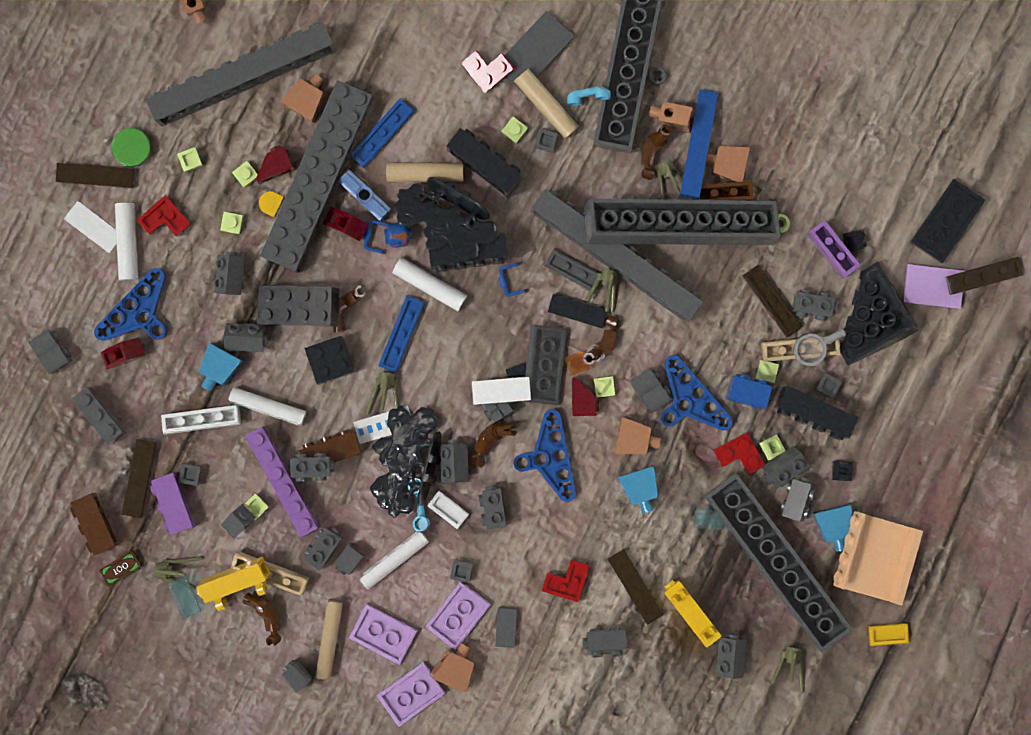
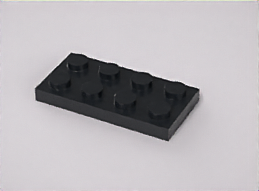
[910,179,985,264]

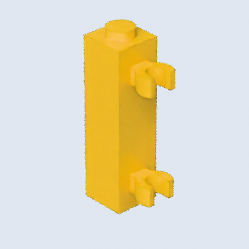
[197,557,270,611]
[663,579,722,648]

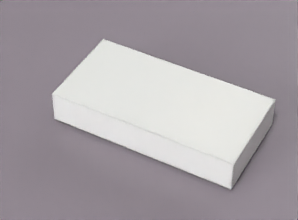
[427,491,469,529]

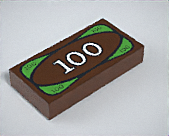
[99,551,143,587]

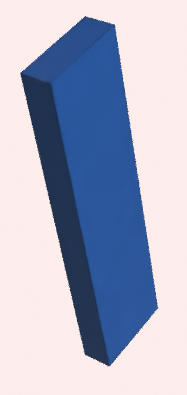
[350,98,415,168]
[378,295,425,373]

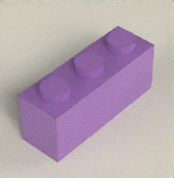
[806,220,861,279]
[150,472,195,535]

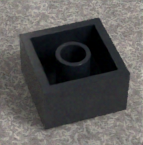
[304,336,355,385]

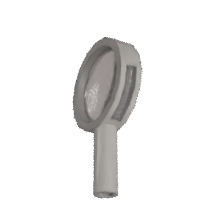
[793,329,846,366]

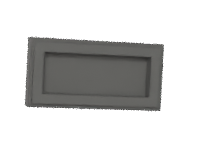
[495,607,517,648]

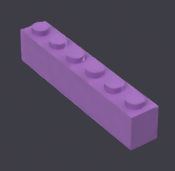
[245,427,319,538]

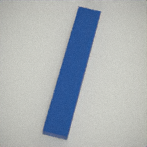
[680,89,718,200]

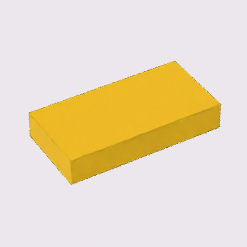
[868,623,909,646]

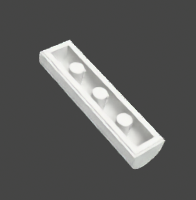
[115,203,139,281]
[392,257,468,311]
[229,387,307,426]
[161,405,241,435]
[360,531,429,590]

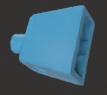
[199,343,244,392]
[618,466,658,514]
[812,504,852,552]

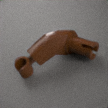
[641,125,672,180]
[333,285,369,333]
[583,316,619,365]
[471,422,517,468]
[243,593,281,646]

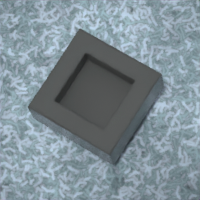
[534,128,558,153]
[815,373,842,399]
[178,463,202,486]
[450,560,473,583]

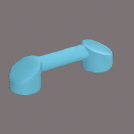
[567,86,611,106]
[408,478,430,532]

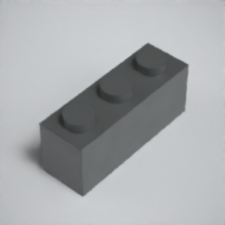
[72,387,127,444]

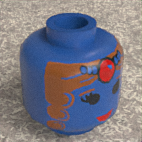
[384,223,412,248]

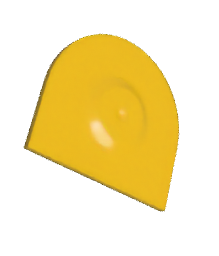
[259,191,283,217]

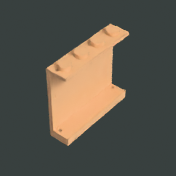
[833,511,923,605]

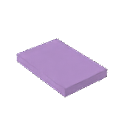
[903,264,964,309]
[425,581,491,650]
[349,604,418,665]
[377,661,446,727]

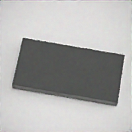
[505,11,574,93]
[524,325,567,405]

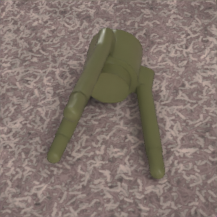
[656,160,683,200]
[586,269,618,312]
[365,373,399,415]
[154,557,203,589]
[771,647,804,693]

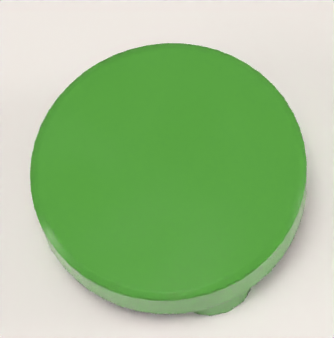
[112,128,152,167]

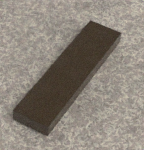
[55,163,134,189]
[945,257,1023,295]
[742,265,803,338]
[121,439,156,518]
[607,549,663,625]

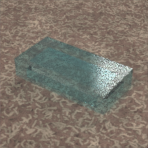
[693,509,729,530]
[167,576,201,619]

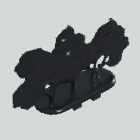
[395,177,499,261]
[370,405,442,518]

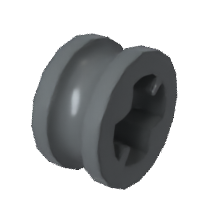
[648,67,666,85]

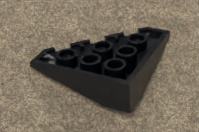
[840,262,919,366]

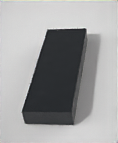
[547,294,607,329]

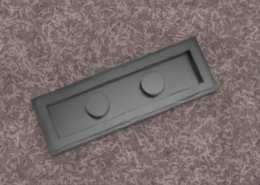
[544,249,601,293]

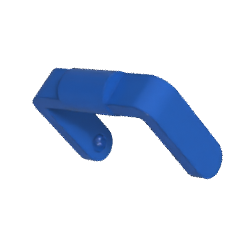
[363,220,388,254]
[498,263,527,297]

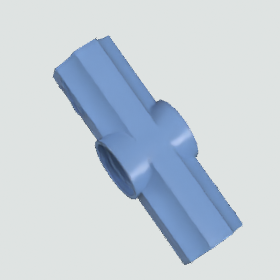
[338,170,391,221]

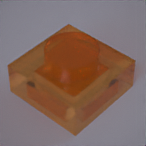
[564,351,589,376]

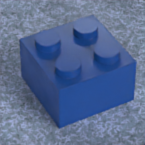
[725,374,772,409]

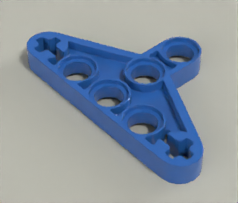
[94,268,167,341]
[660,355,732,431]
[513,409,575,502]

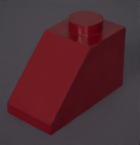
[256,145,295,184]
[323,207,369,241]
[101,337,145,370]
[571,378,599,416]

